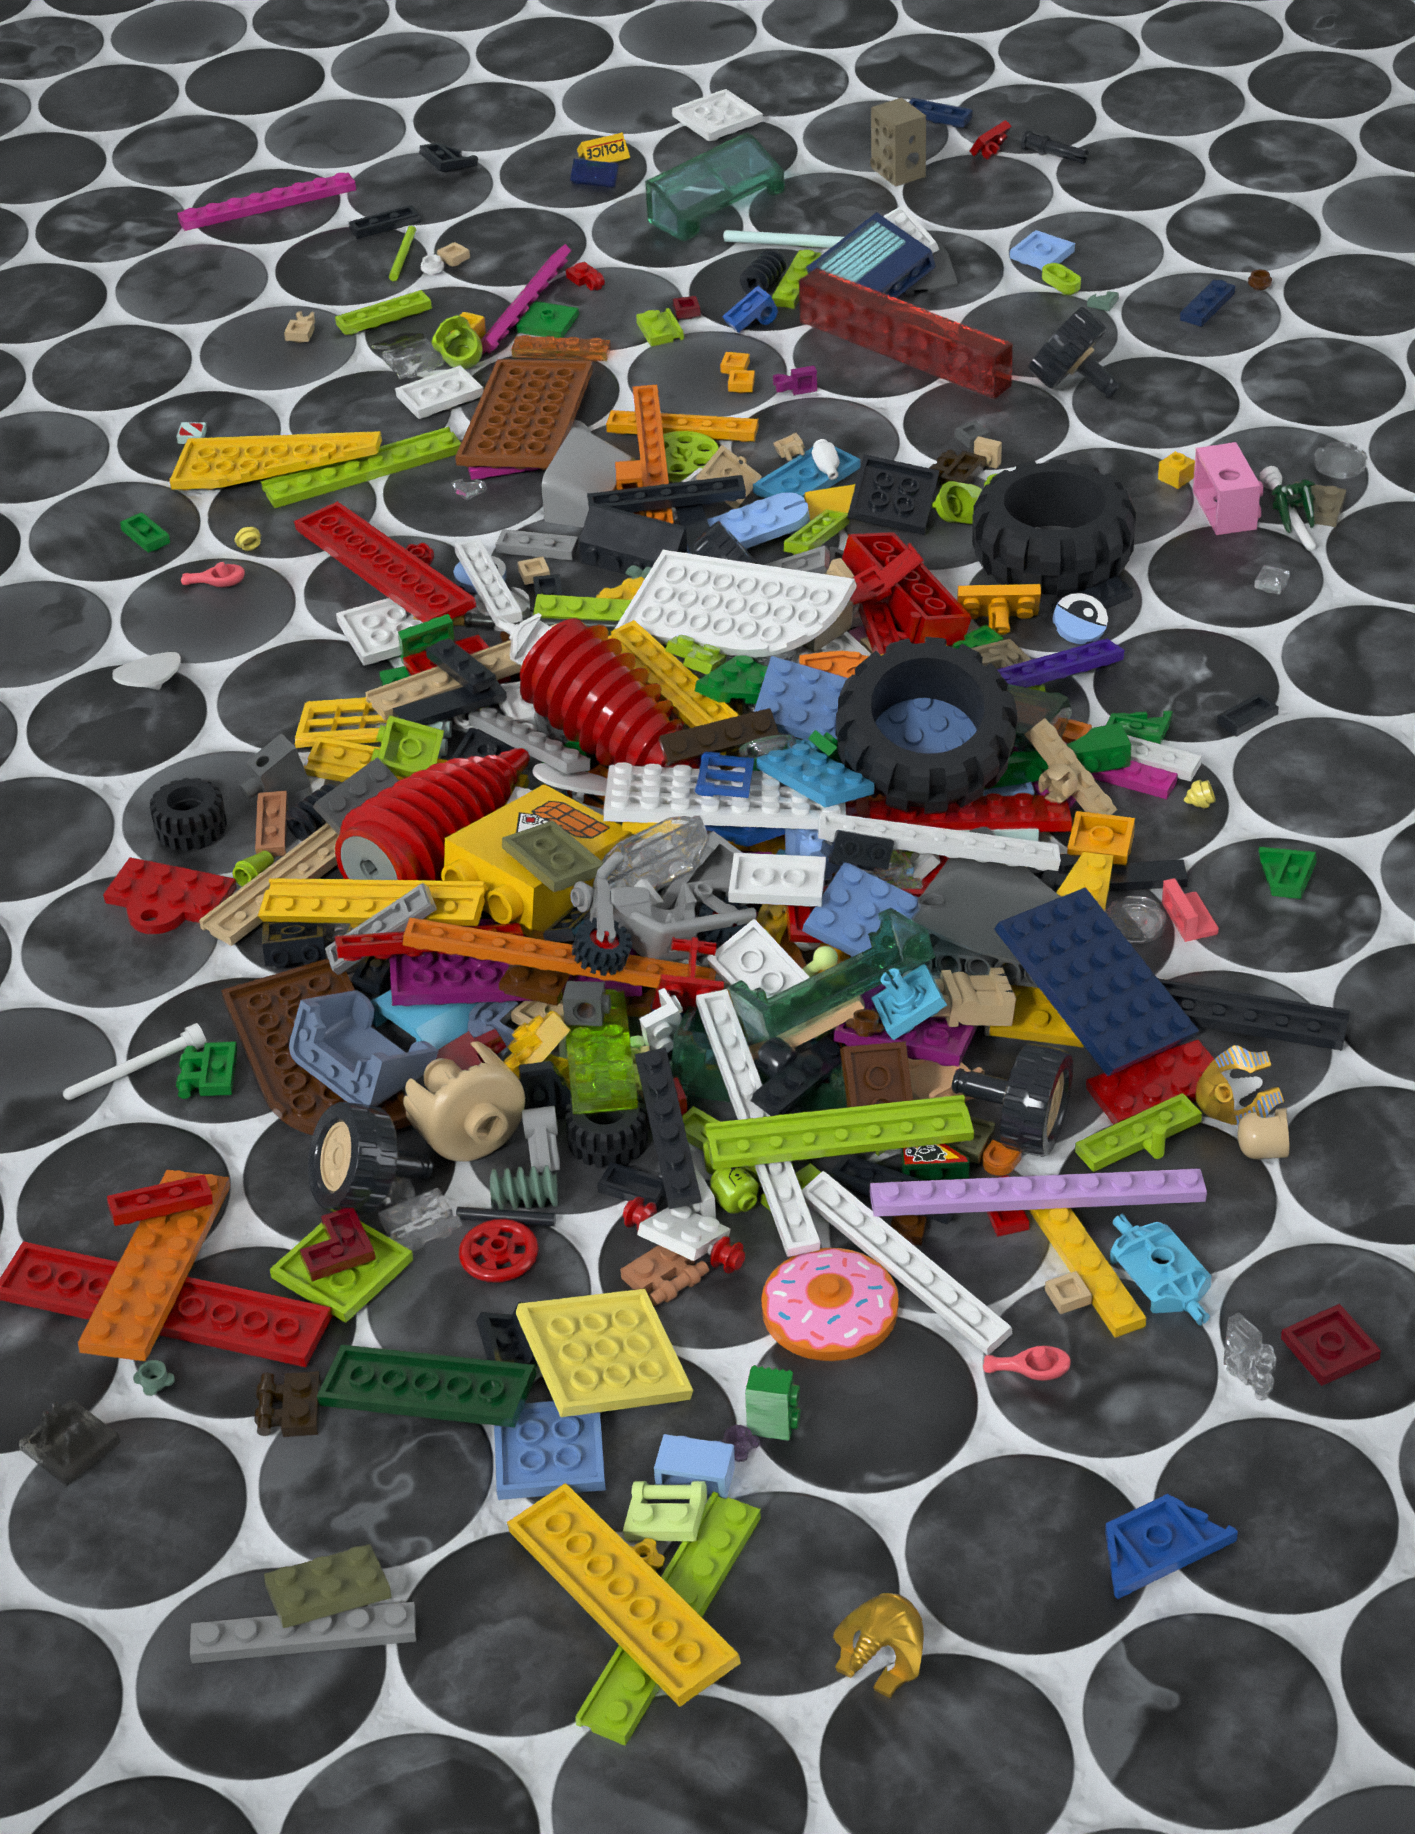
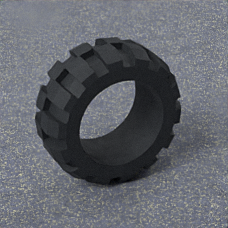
[972,459,1136,598]
[835,637,1018,814]

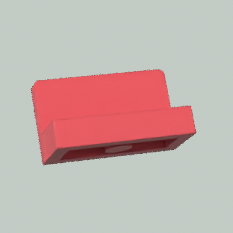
[1162,878,1219,942]

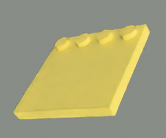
[516,1289,693,1417]

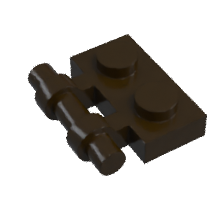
[929,449,986,486]
[254,1371,321,1437]

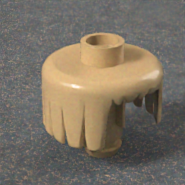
[403,1041,525,1162]

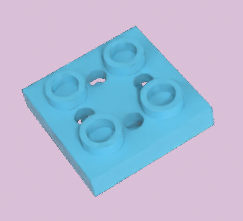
[871,963,947,1040]

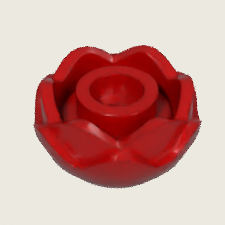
[406,543,434,566]

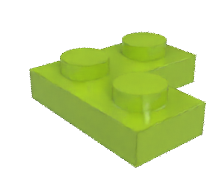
[665,635,727,674]

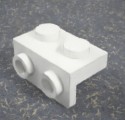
[639,988,685,1052]

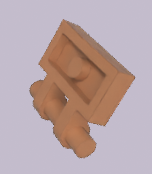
[620,1245,709,1306]

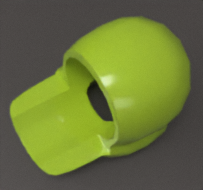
[431,315,483,370]

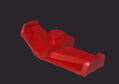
[850,543,924,605]

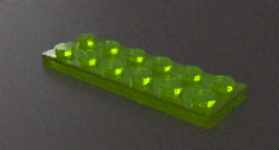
[562,989,638,1114]

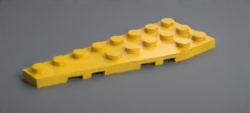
[169,431,382,490]
[989,852,1113,1048]

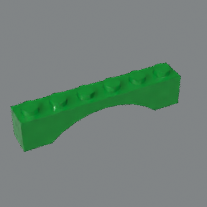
[984,723,1132,790]

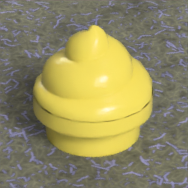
[1184,780,1216,809]

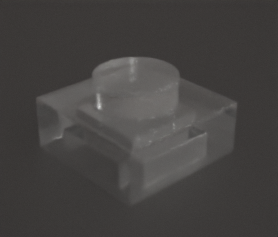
[1254,565,1290,595]

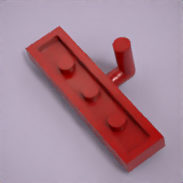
[858,601,921,654]

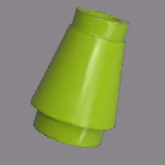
[232,851,274,887]

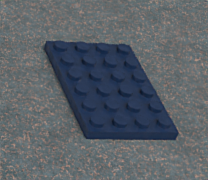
[994,887,1199,1076]

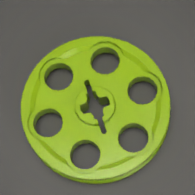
[663,431,719,483]

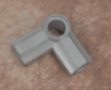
[522,1106,560,1172]

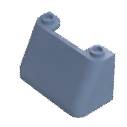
[289,990,439,1107]

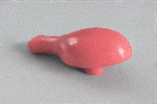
[181,562,245,588]
[983,1346,1071,1381]

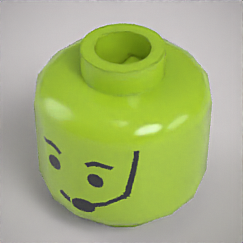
[710,1167,759,1214]

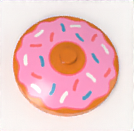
[762,1248,898,1361]

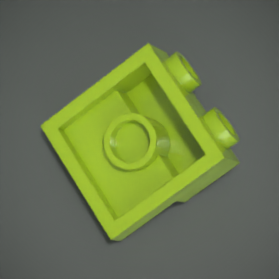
[371,715,444,777]

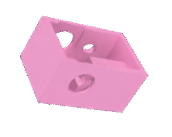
[1193,442,1263,535]

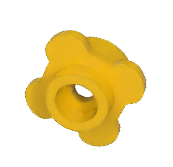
[629,1538,665,1572]

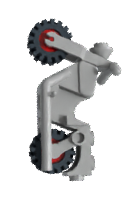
[571,851,757,976]

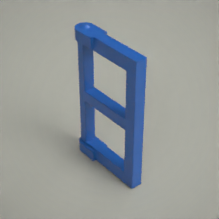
[695,752,754,798]

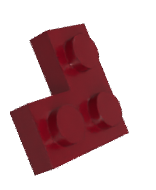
[300,1208,376,1281]

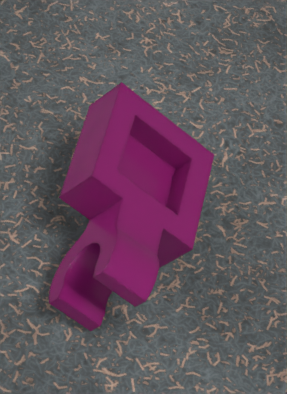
[773,365,817,395]

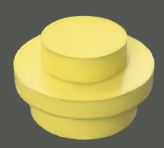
[235,527,261,551]

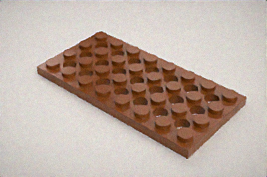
[455,359,593,470]

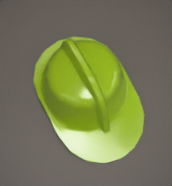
[931,481,982,524]

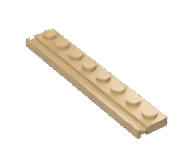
[366,623,558,721]
[199,823,339,946]

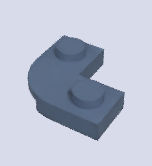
[468,1001,518,1061]

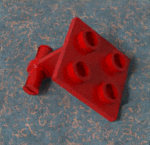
[652,937,724,1018]

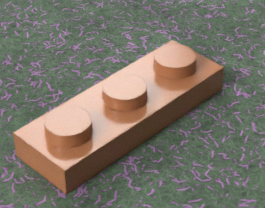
[255,791,288,857]

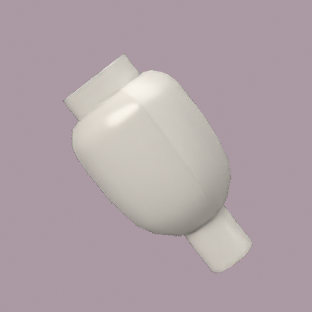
[812,439,840,480]

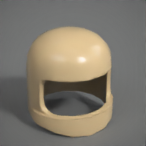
[1237,1108,1289,1159]

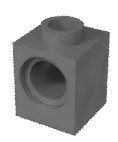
[563,981,611,1026]

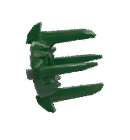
[1272,479,1316,533]

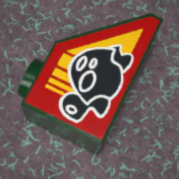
[900,1143,969,1181]

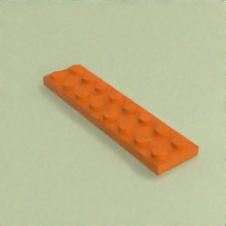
[78,1170,230,1361]

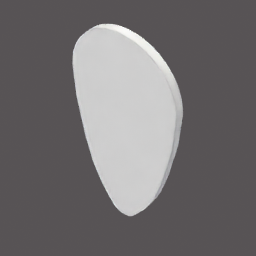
[113,652,181,690]
[533,763,608,803]

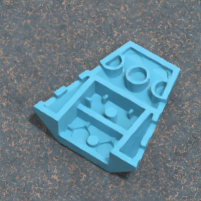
[371,990,479,1049]

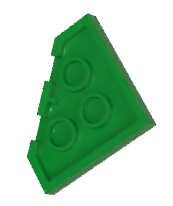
[694,655,768,704]

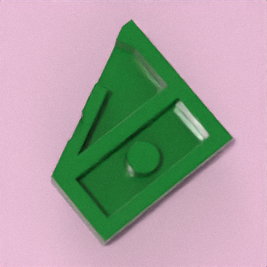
[1106,711,1173,744]
[1258,847,1317,899]

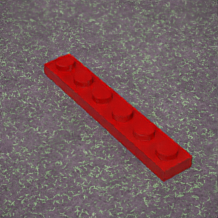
[335,923,523,961]

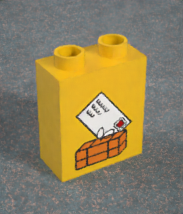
[441,784,632,936]

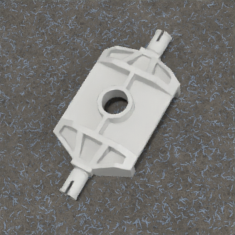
[495,613,552,666]

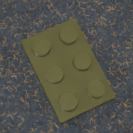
[502,820,604,892]
[264,1544,391,1629]

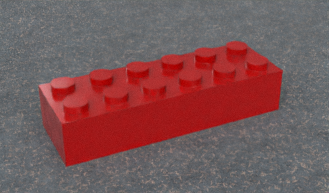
[842,532,972,646]

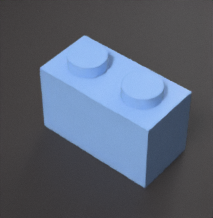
[654,1434,735,1499]

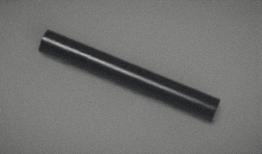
[456,1206,556,1227]

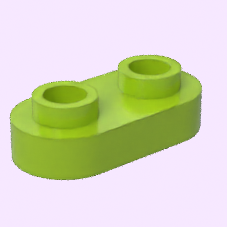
[1042,263,1081,295]

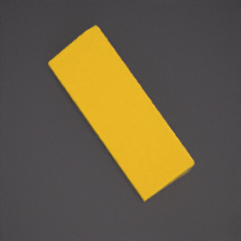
[804,484,856,521]

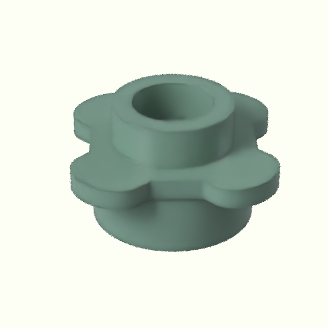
[133,1360,175,1396]

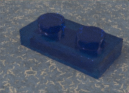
[570,159,618,188]

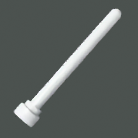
[1259,466,1316,551]
[63,1023,207,1100]

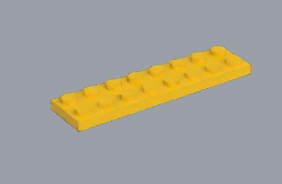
[507,1483,741,1707]

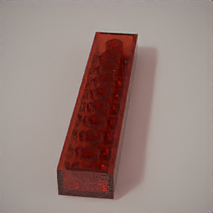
[799,268,1013,399]

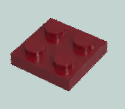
[1281,1303,1381,1386]

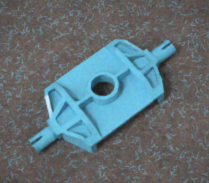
[1110,1214,1212,1325]

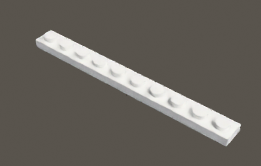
[696,989,821,1257]

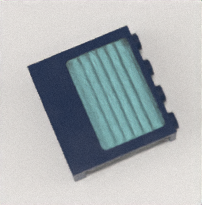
[806,212,936,323]

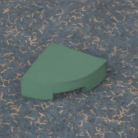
[1087,291,1119,311]

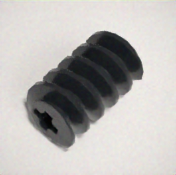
[740,249,787,294]
[286,783,337,841]

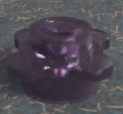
[719,1425,760,1462]

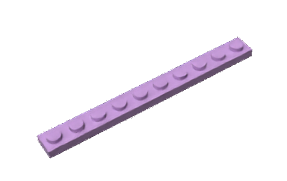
[870,1169,1207,1217]

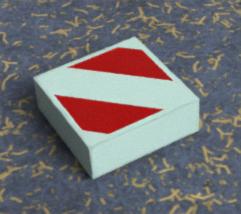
[177,422,207,444]

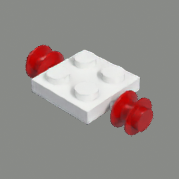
[623,1196,746,1274]

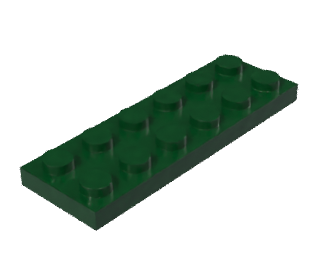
[317,1345,537,1428]

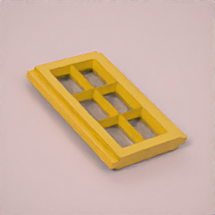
[295,697,387,748]

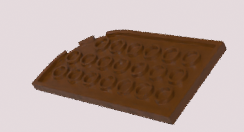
[221,959,412,1136]

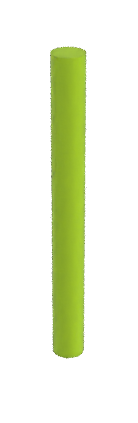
[389,226,416,281]

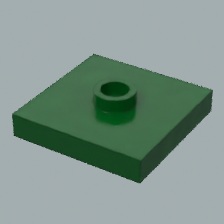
[517,301,579,340]

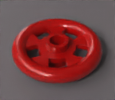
[459,1219,539,1283]

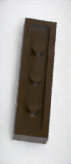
[658,708,779,766]

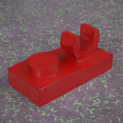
[969,120,1012,160]

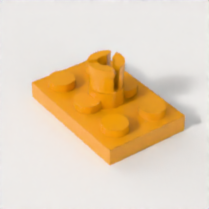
[957,584,1041,635]

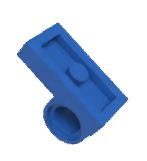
[722,286,778,333]

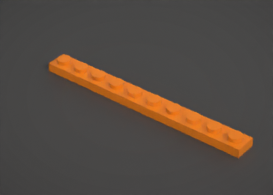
[633,384,674,524]
[403,917,716,988]

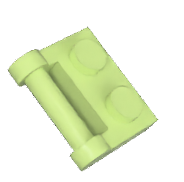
[623,1481,707,1541]

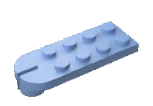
[687,492,810,554]

